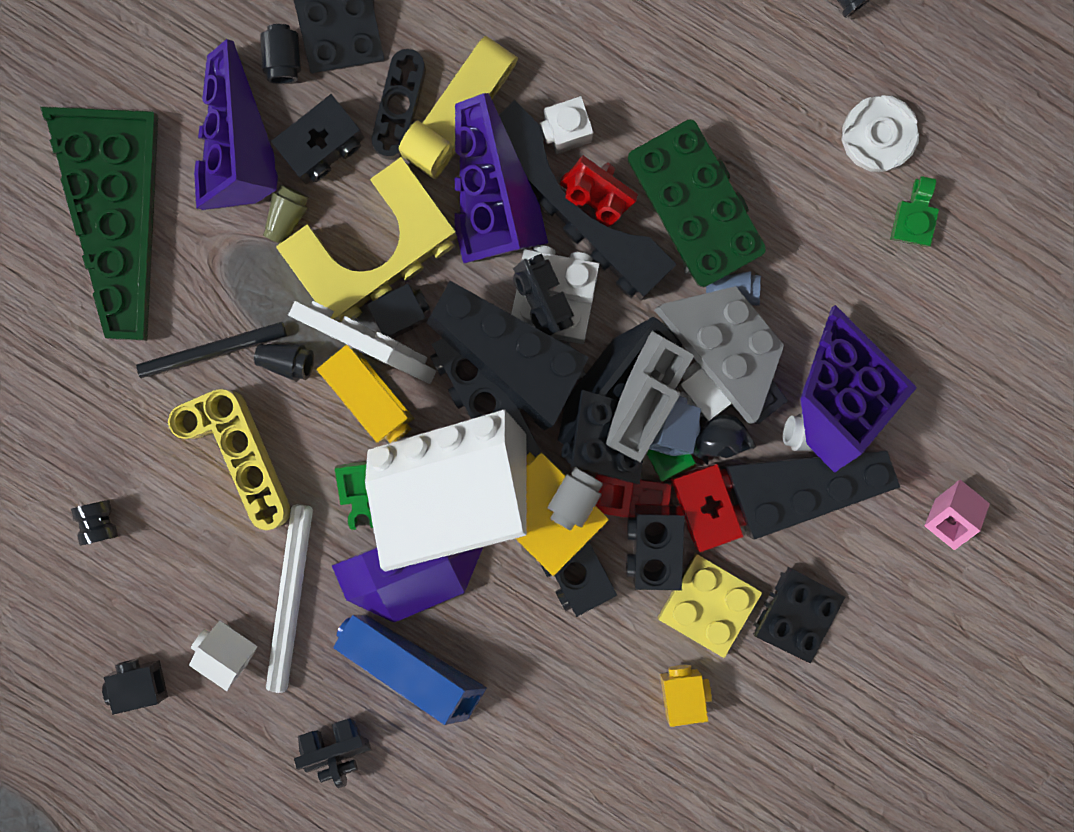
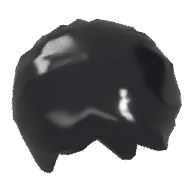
[694,414,756,465]

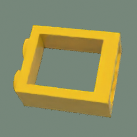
[316,344,415,444]

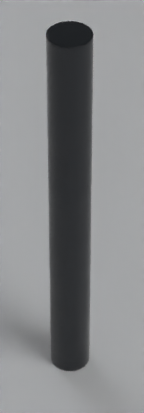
[136,322,287,378]

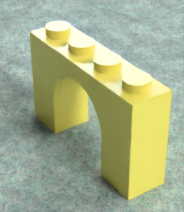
[276,157,457,322]

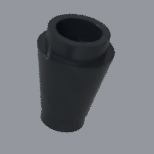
[254,344,314,382]

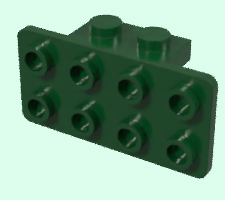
[628,119,766,287]

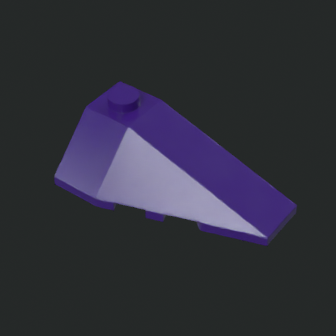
[194,39,278,210]
[455,93,548,264]

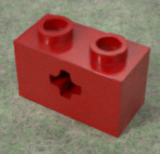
[671,463,746,552]

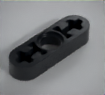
[372,49,426,160]

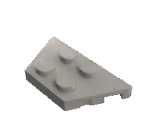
[654,286,784,424]

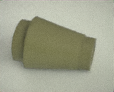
[263,185,309,243]

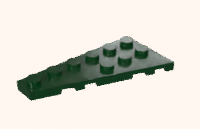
[40,107,158,341]

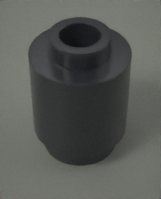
[260,24,301,84]

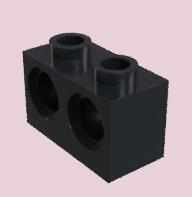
[626,505,684,591]

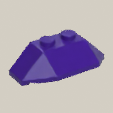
[332,546,483,623]

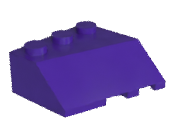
[800,305,917,473]

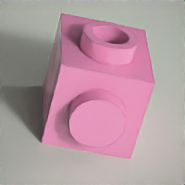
[925,480,990,550]

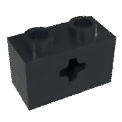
[271,94,365,184]

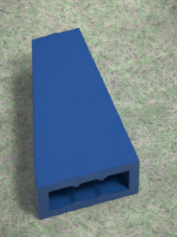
[333,615,487,725]

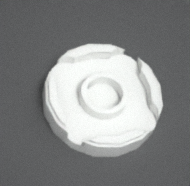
[842,95,919,172]

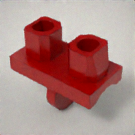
[559,155,638,227]

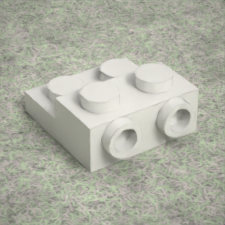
[511,245,599,344]

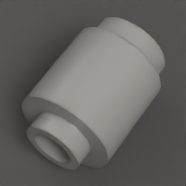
[547,468,603,530]

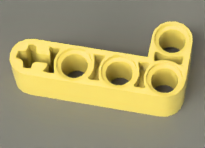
[399,36,518,179]
[168,389,291,530]

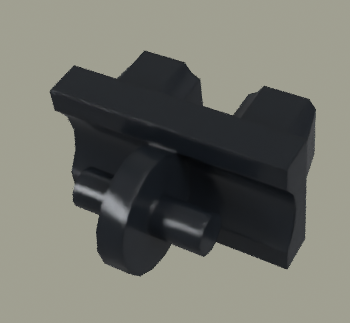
[294,718,371,789]

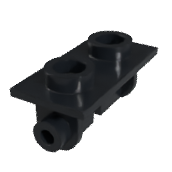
[513,254,575,336]

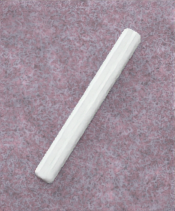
[266,504,313,693]

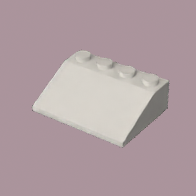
[365,410,526,572]

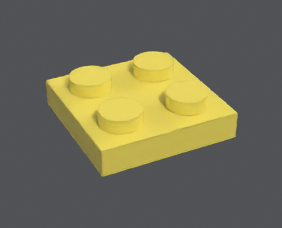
[657,553,762,658]

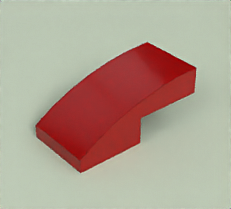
[595,474,672,518]

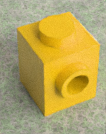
[660,665,712,727]

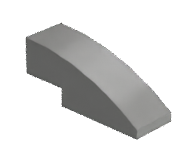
[606,331,695,462]

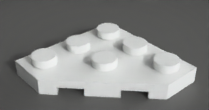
[288,301,436,384]

